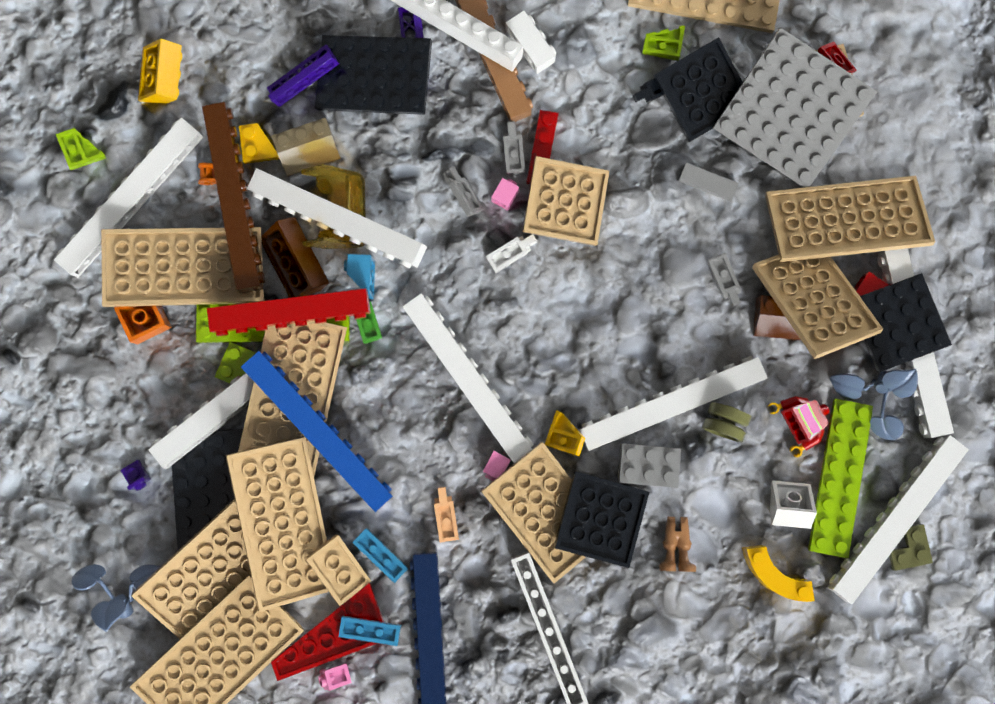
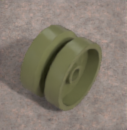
[701,402,752,443]

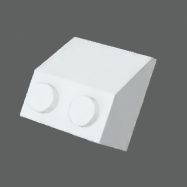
[769,481,817,529]

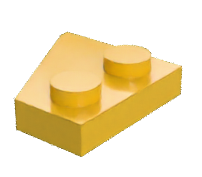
[239,123,279,164]
[545,410,585,456]

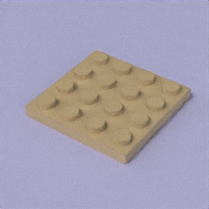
[522,156,609,246]

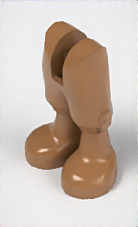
[659,516,696,572]

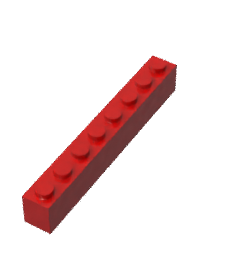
[207,288,371,336]

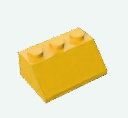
[138,39,182,103]

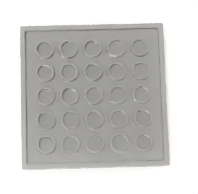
[713,28,877,188]

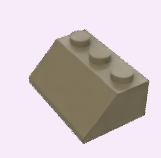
[272,117,341,177]

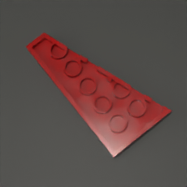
[271,583,384,681]

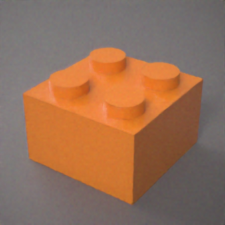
[114,305,172,345]

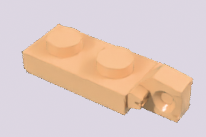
[434,487,459,543]

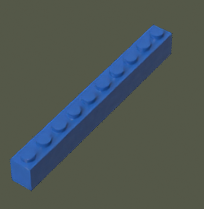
[241,351,393,512]

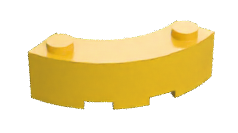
[742,545,815,602]

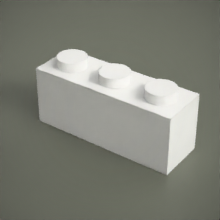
[505,11,556,74]

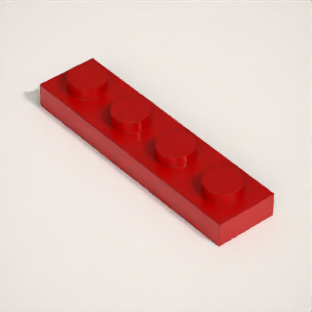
[526,110,559,184]

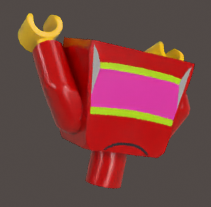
[767,396,830,457]

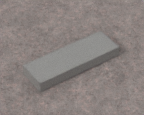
[679,163,739,202]

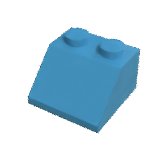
[344,254,375,299]

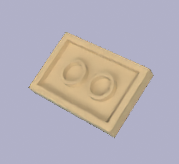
[305,534,371,606]

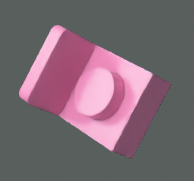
[318,663,352,691]

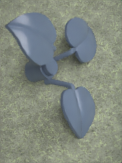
[830,369,918,440]
[72,564,161,632]

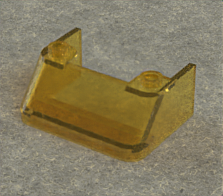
[301,164,366,249]

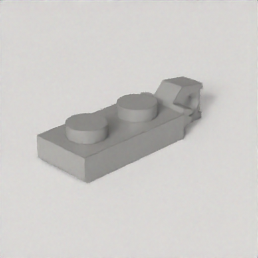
[503,121,525,175]
[443,167,483,217]
[707,253,741,307]

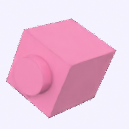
[491,178,519,211]
[483,451,511,481]

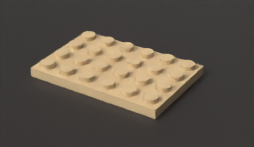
[752,255,883,359]
[481,442,586,583]

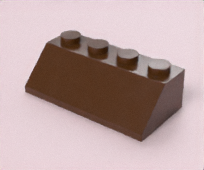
[261,217,329,298]
[753,295,801,340]

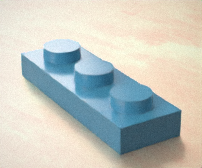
[352,528,408,583]
[338,616,401,646]

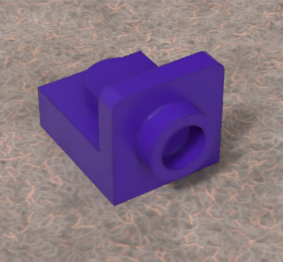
[120,460,151,491]

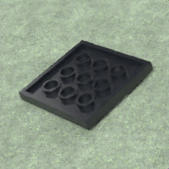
[653,37,743,142]
[860,273,952,373]
[554,471,650,568]

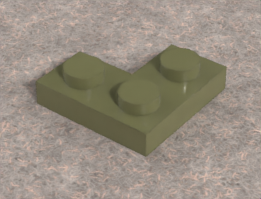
[889,524,933,571]

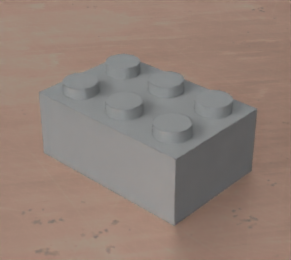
[617,443,681,488]

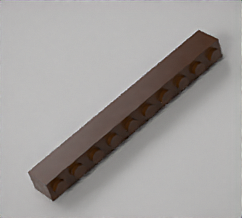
[202,102,265,294]

